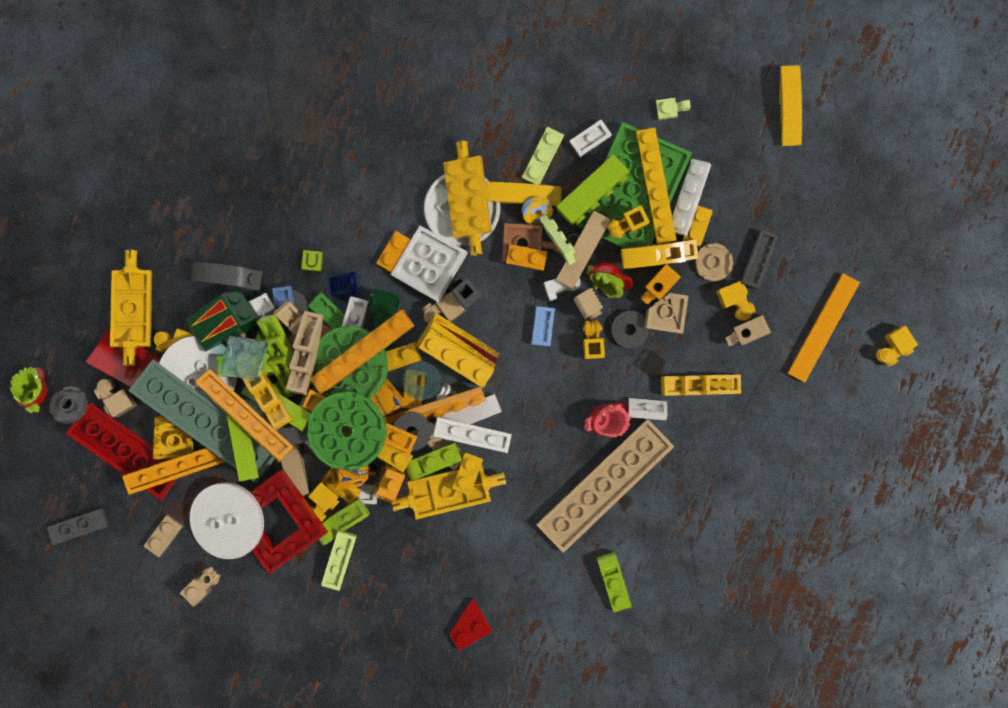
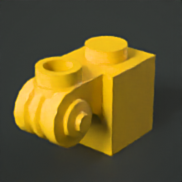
[607,205,650,239]
[716,281,756,321]
[583,320,605,359]
[876,326,918,367]
[154,329,194,353]
[308,480,339,522]

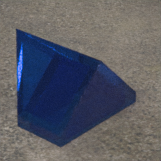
[329,271,362,303]

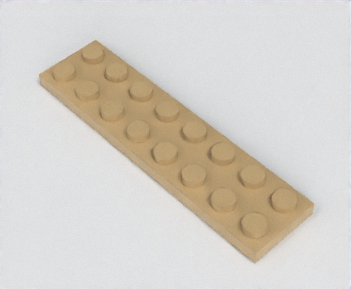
[536,419,674,553]

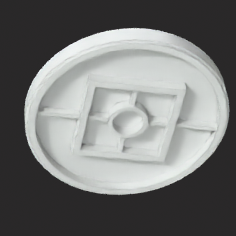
[424,174,500,247]
[159,336,237,407]
[190,482,264,559]

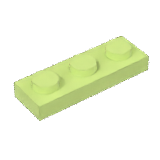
[522,127,564,185]
[539,214,576,265]
[321,530,357,591]

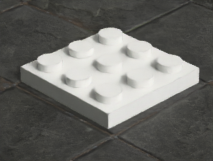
[391,226,468,302]

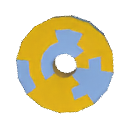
[522,196,553,225]

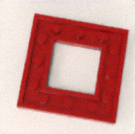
[251,469,328,574]

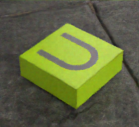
[302,250,323,271]

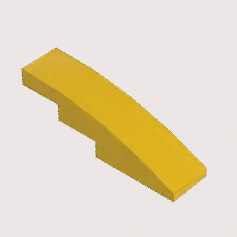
[779,65,802,146]
[485,182,562,206]
[233,351,293,430]
[661,375,741,396]

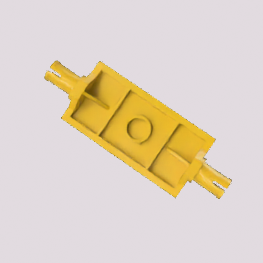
[443,141,492,256]
[110,250,152,366]
[391,465,506,519]

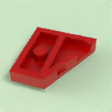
[450,598,493,651]

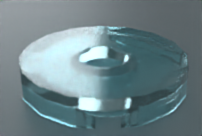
[403,362,441,400]

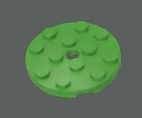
[313,326,388,399]
[307,391,387,470]

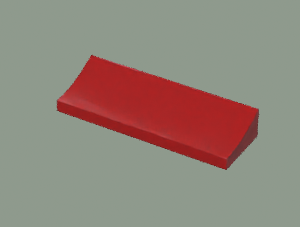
[86,329,162,387]
[66,403,178,502]

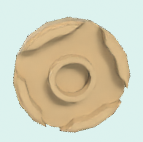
[694,243,733,282]

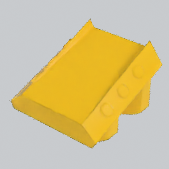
[153,415,193,459]

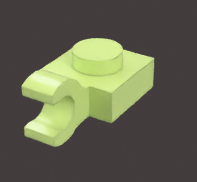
[656,98,691,121]

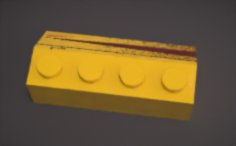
[415,313,499,388]

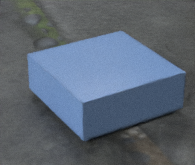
[272,286,294,308]

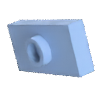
[531,306,555,347]

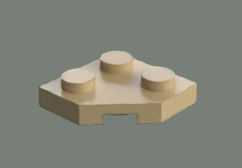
[644,293,688,334]

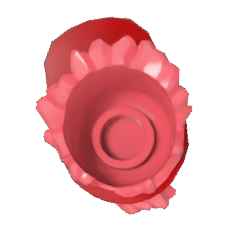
[584,402,631,438]

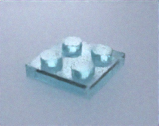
[219,336,268,381]

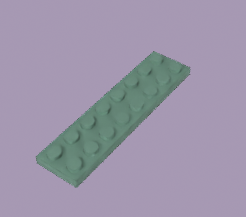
[128,359,275,483]

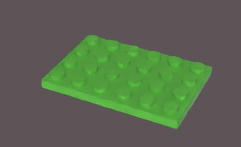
[576,122,692,249]

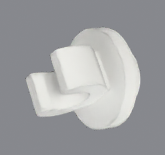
[436,383,457,400]

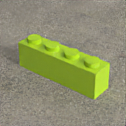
[556,154,629,226]

